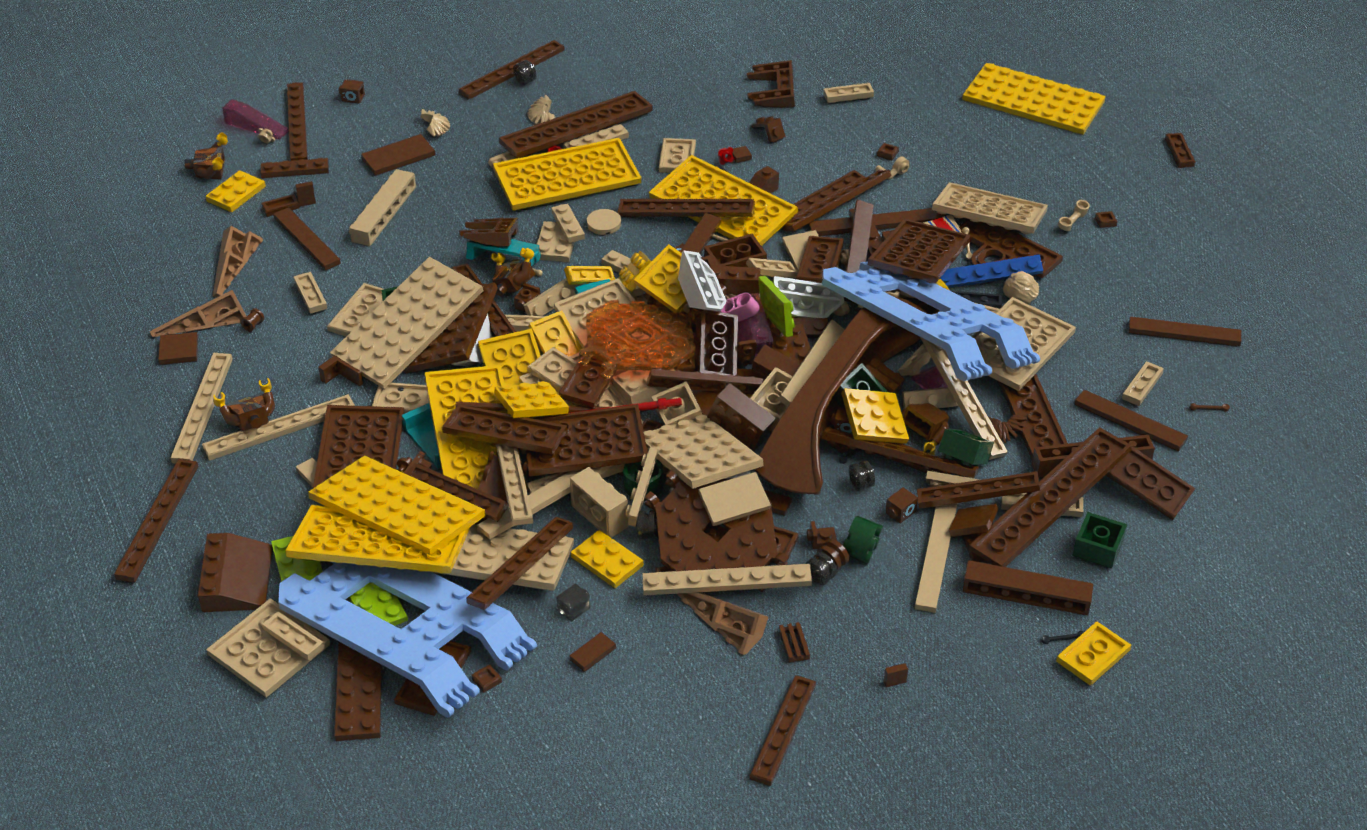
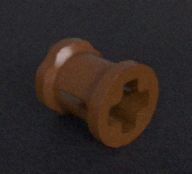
[240,308,264,332]

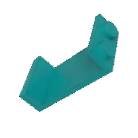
[466,239,541,267]
[401,403,441,469]

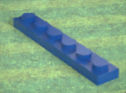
[940,254,1043,288]

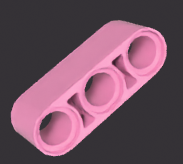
[711,293,760,322]

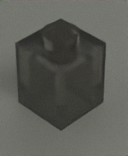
[556,584,590,622]

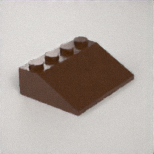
[198,533,273,613]

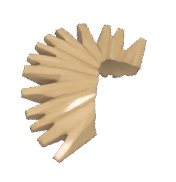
[528,95,555,124]
[421,109,450,137]

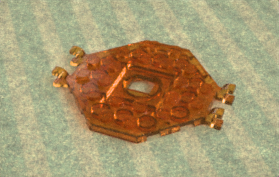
[578,300,699,380]

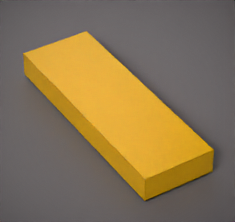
[564,266,615,285]

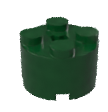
[623,459,663,502]
[843,516,883,564]

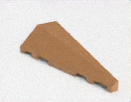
[213,226,263,297]
[150,290,247,337]
[676,592,768,655]

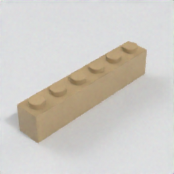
[349,169,416,246]

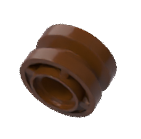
[817,539,849,572]

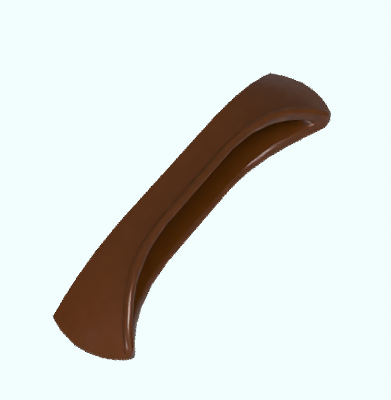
[754,296,928,495]

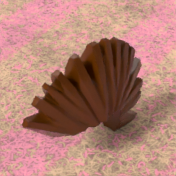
[988,414,1027,443]

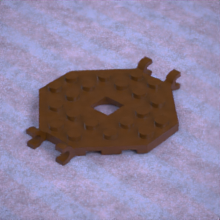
[645,470,789,592]

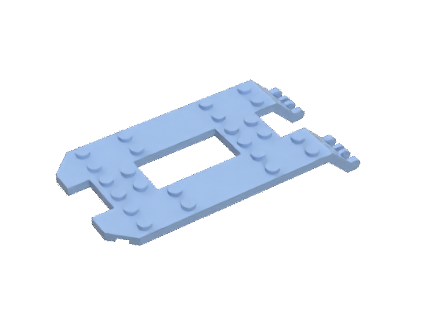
[822,261,1040,381]
[279,562,537,718]

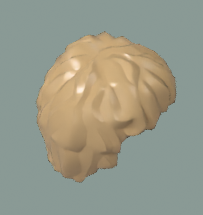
[1003,271,1040,304]

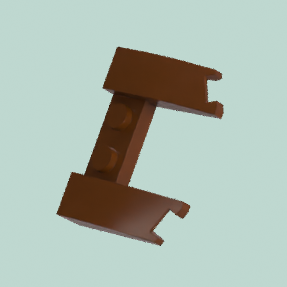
[747,60,795,108]
[459,218,518,246]

